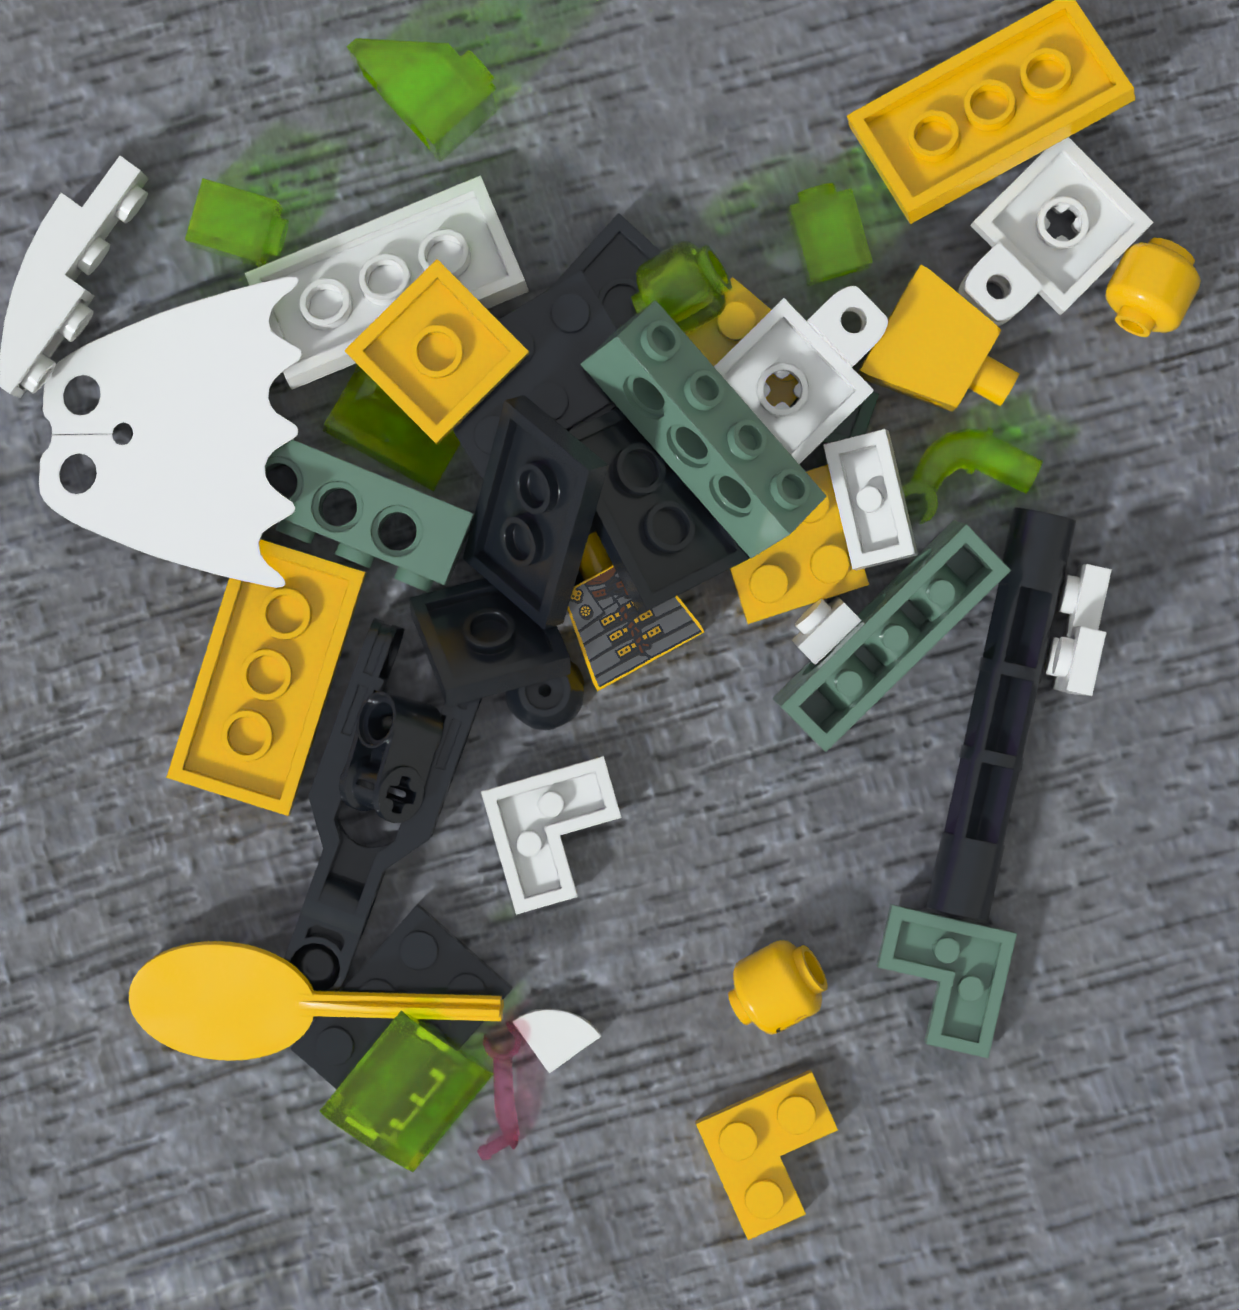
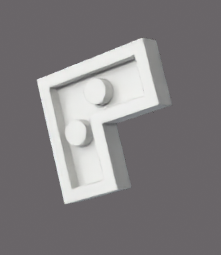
[1045,564,1112,696]
[481,756,621,915]

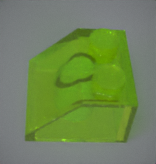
[346,38,497,162]

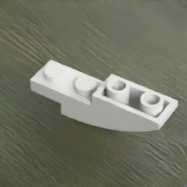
[0,156,149,399]

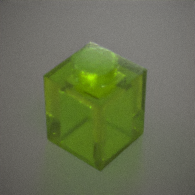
[185,178,289,267]
[787,183,873,286]

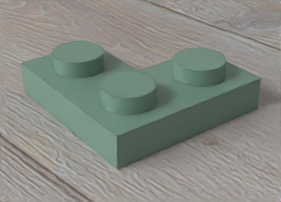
[876,904,1017,1058]

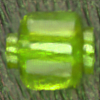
[631,240,732,334]

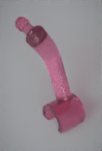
[477,1021,522,1161]

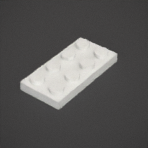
[245,175,529,390]

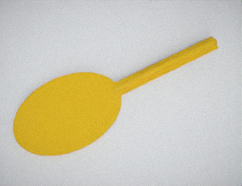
[129,941,504,1061]

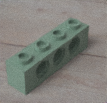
[580,300,827,558]
[265,439,474,593]
[772,520,1011,752]

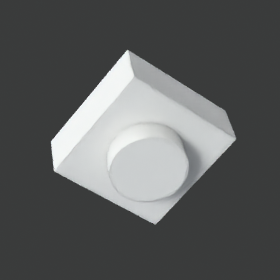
[792,596,862,665]

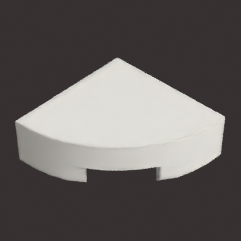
[512,1009,601,1073]

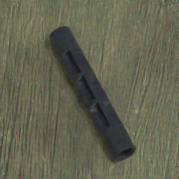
[926,507,1076,921]

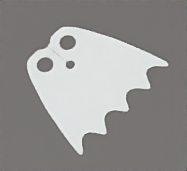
[39,276,302,588]

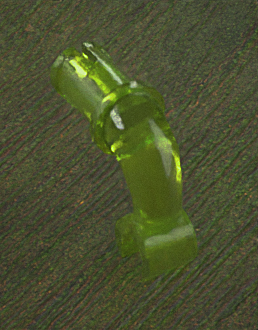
[902,426,1043,525]

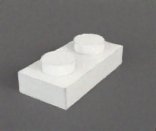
[823,429,918,571]

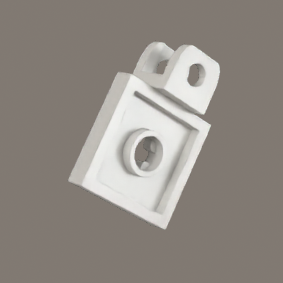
[957,137,1154,327]
[714,286,888,464]

